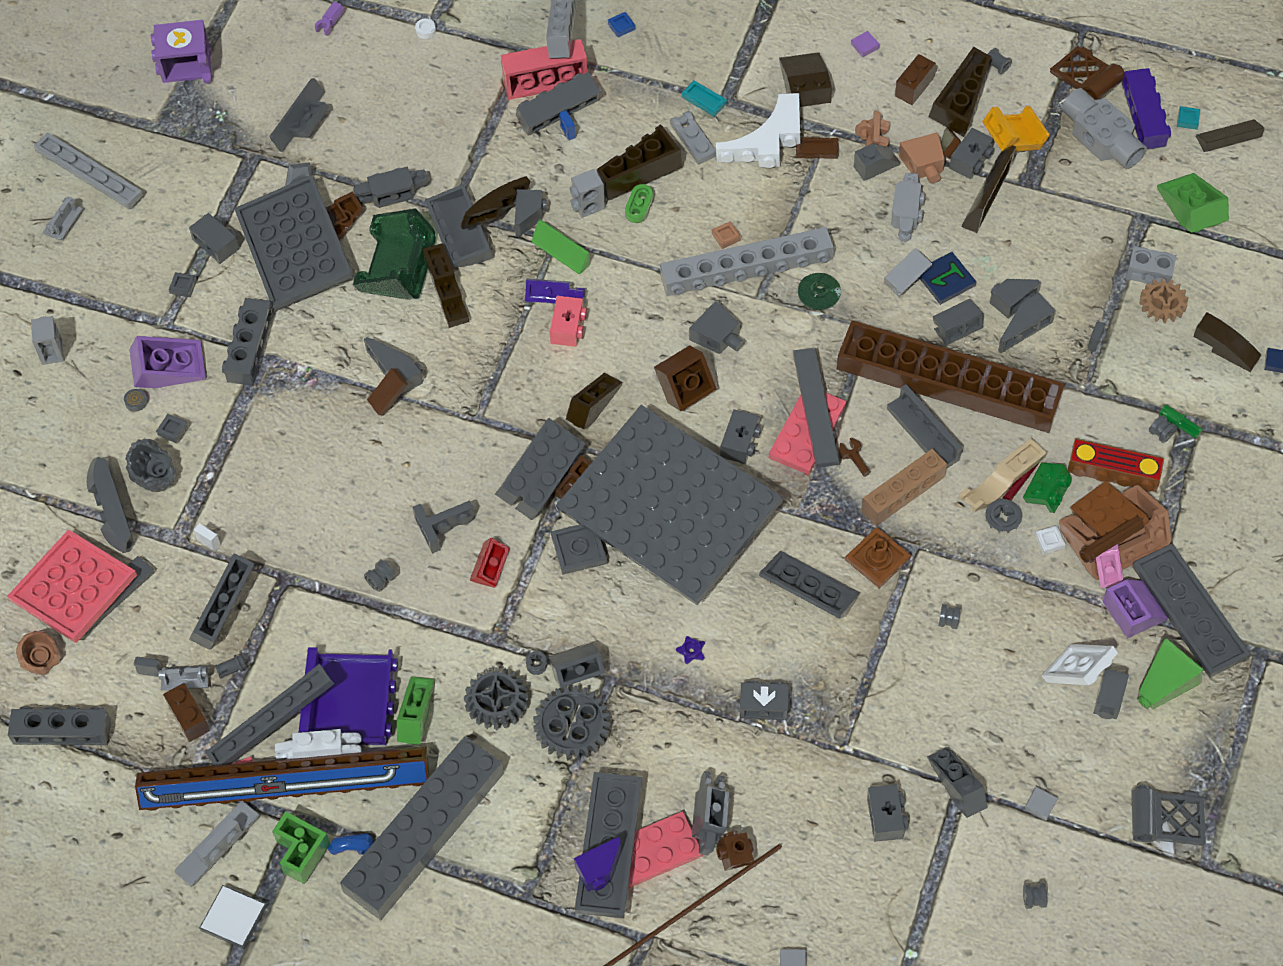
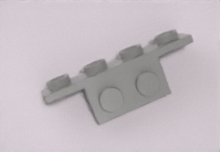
[175,801,260,887]

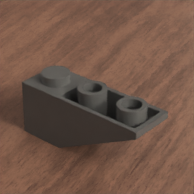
[927,747,988,818]

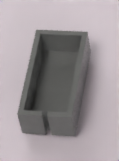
[495,418,585,520]

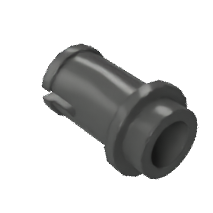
[215,654,246,679]

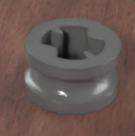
[526,651,547,675]

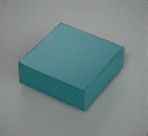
[1177,106,1201,130]

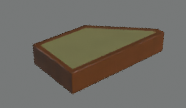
[941,127,961,158]

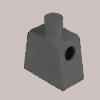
[689,301,744,354]

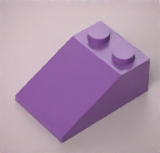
[129,336,206,388]

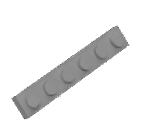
[34,132,143,209]

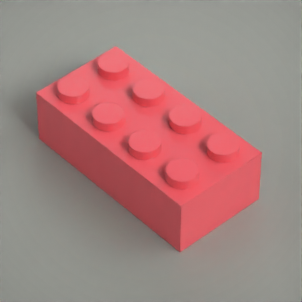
[500,39,588,100]

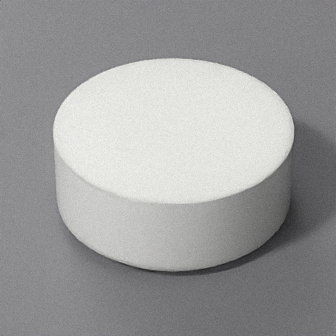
[415,18,436,39]

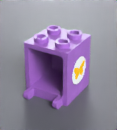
[151,20,212,84]

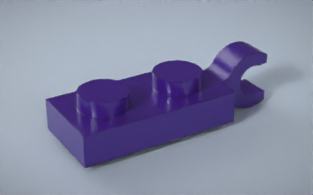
[525,278,585,303]

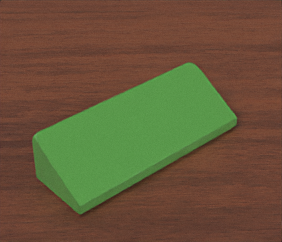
[532,220,590,274]

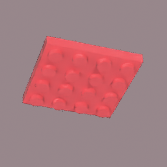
[7,529,137,643]

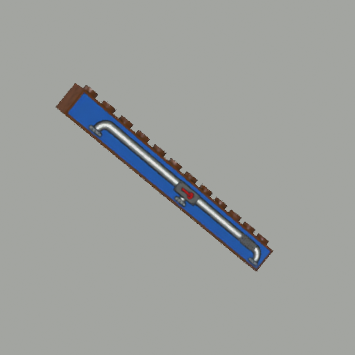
[135,746,430,811]

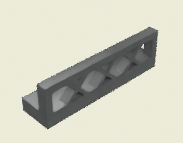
[887,384,962,469]

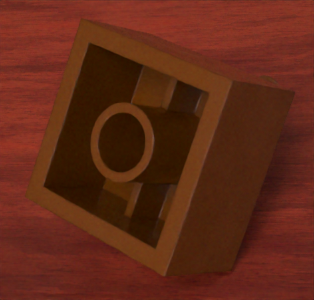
[654,345,717,411]

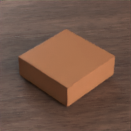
[712,221,741,249]

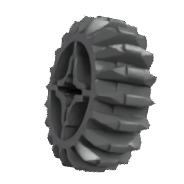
[464,667,528,731]

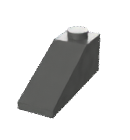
[998,293,1055,353]
[364,337,423,396]

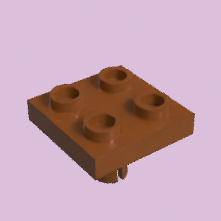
[845,527,911,589]

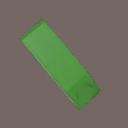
[397,677,434,745]

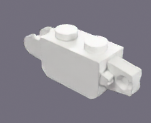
[275,729,361,760]

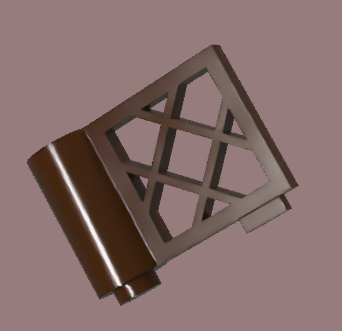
[1050,46,1124,100]

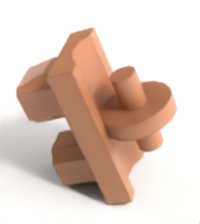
[855,111,889,147]

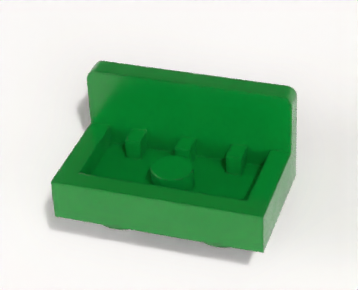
[1023,462,1072,513]

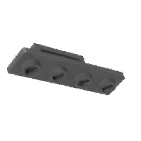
[270,78,329,152]

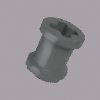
[988,48,1012,74]

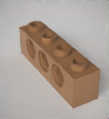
[861,449,947,526]

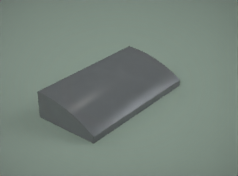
[425,184,494,267]

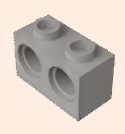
[570,169,605,218]
[1126,246,1177,285]
[31,316,64,365]

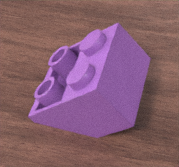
[1103,580,1168,639]

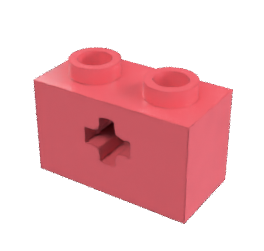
[550,296,587,347]

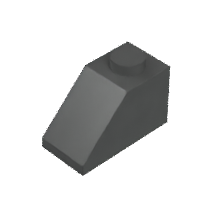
[853,143,900,181]
[515,190,547,237]
[990,279,1041,319]
[1093,669,1129,720]

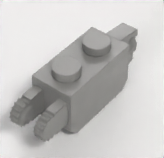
[891,173,925,242]

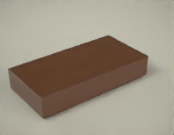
[796,137,838,159]
[367,368,408,416]

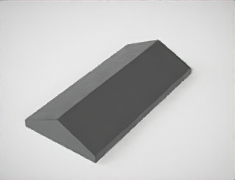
[759,551,860,619]

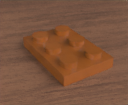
[1070,481,1149,545]

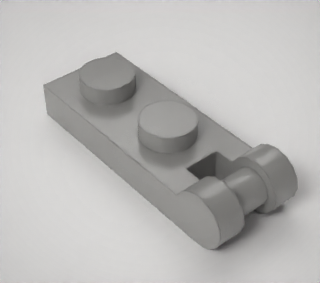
[670,111,716,165]

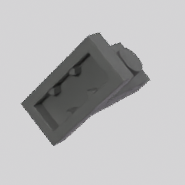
[412,500,475,554]

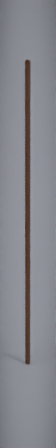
[604,844,782,966]

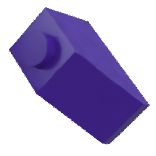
[574,837,621,892]

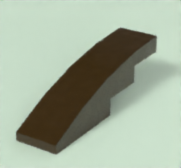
[461,176,530,229]
[422,243,469,328]

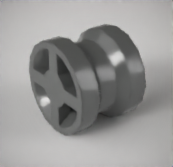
[1149,415,1177,443]
[938,604,961,630]
[1023,883,1047,909]

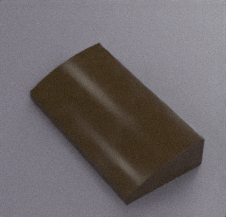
[962,145,1016,233]

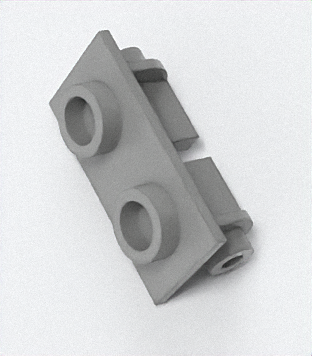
[42,197,83,241]
[158,665,209,691]

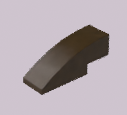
[1193,312,1261,373]

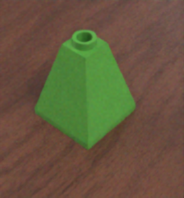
[1137,638,1203,709]

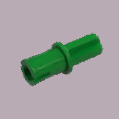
[1159,404,1202,438]

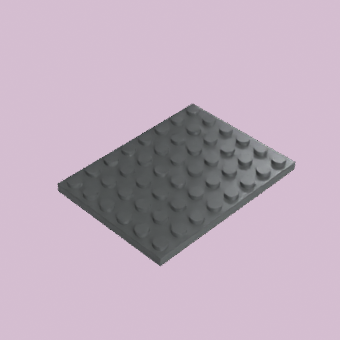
[556,405,783,605]

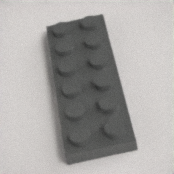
[1132,543,1251,678]
[575,772,642,919]

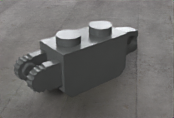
[353,166,429,208]
[691,771,729,856]

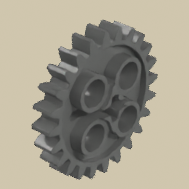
[533,685,610,761]

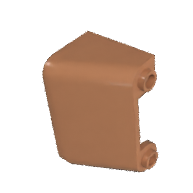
[1059,484,1171,580]

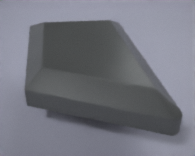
[285,162,312,186]

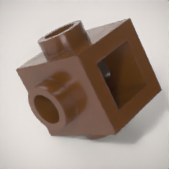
[716,831,754,871]

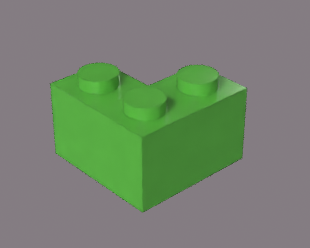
[272,811,330,884]

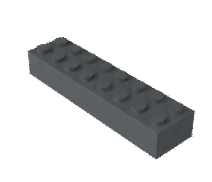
[340,736,504,921]

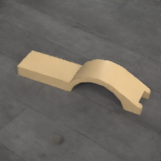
[958,438,1047,512]

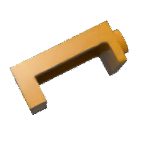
[982,106,1049,151]

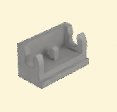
[884,248,932,297]

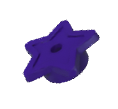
[676,636,705,664]

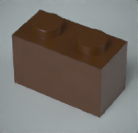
[895,54,936,105]
[163,683,210,742]

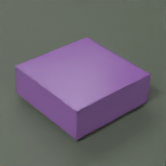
[851,31,880,57]

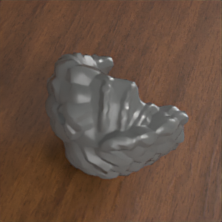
[125,438,176,492]

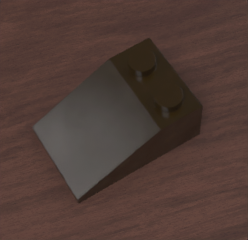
[779,52,832,107]

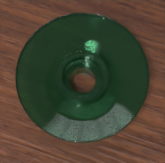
[798,273,841,310]

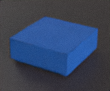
[608,12,635,38]
[559,111,576,140]

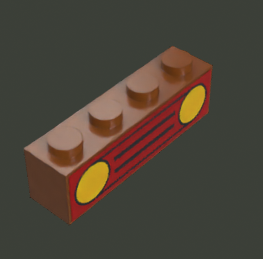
[1067,439,1165,492]

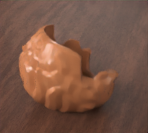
[16,631,60,675]

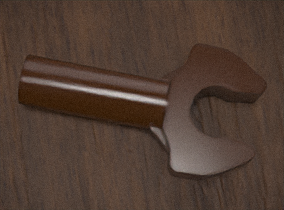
[839,438,871,477]

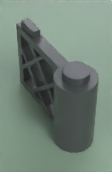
[1131,785,1206,846]

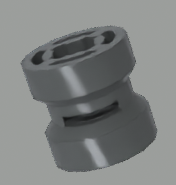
[363,559,396,592]

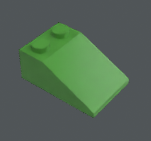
[1157,173,1229,233]

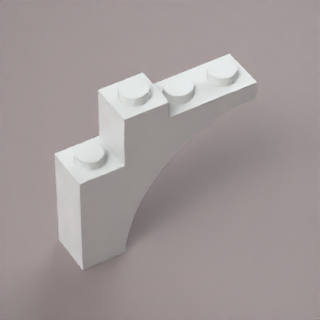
[716,93,800,168]

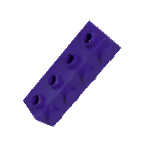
[1122,68,1171,149]

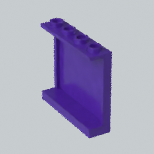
[298,647,398,746]

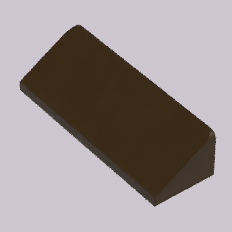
[1196,119,1265,152]

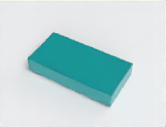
[681,80,727,117]

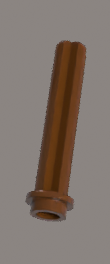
[1079,516,1144,563]

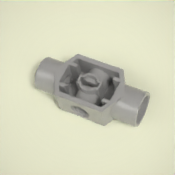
[1061,88,1147,169]

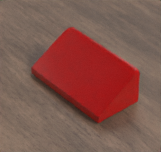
[470,538,510,588]

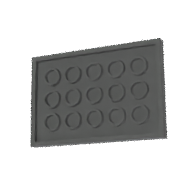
[234,175,354,311]

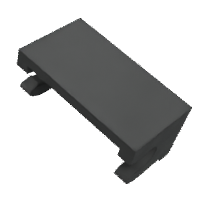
[933,298,983,346]

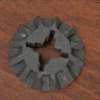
[985,499,1022,533]

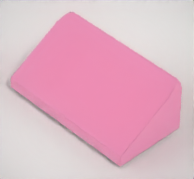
[1096,544,1124,588]

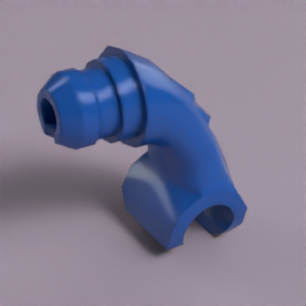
[328,834,373,855]

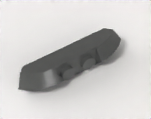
[86,457,135,553]

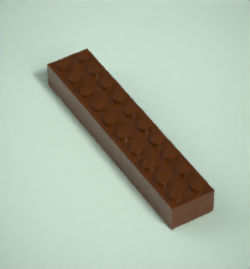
[836,320,1065,433]

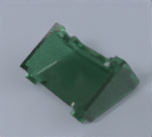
[352,208,436,300]

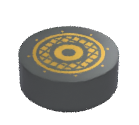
[124,389,147,412]

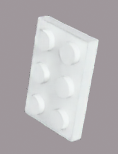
[1042,644,1118,685]

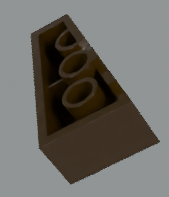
[928,46,991,137]
[596,124,682,200]

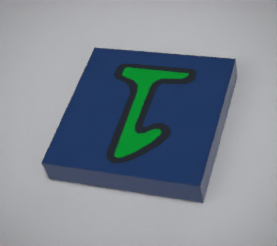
[919,252,976,305]

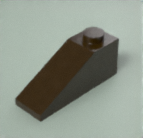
[565,372,623,429]

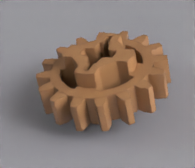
[1139,278,1189,323]

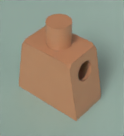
[899,132,945,183]

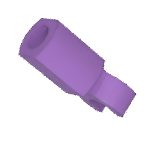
[315,2,344,36]

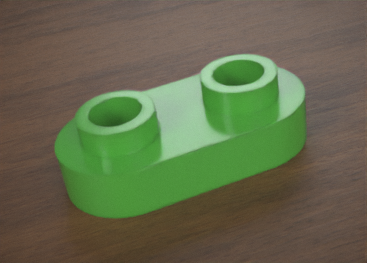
[625,184,653,223]

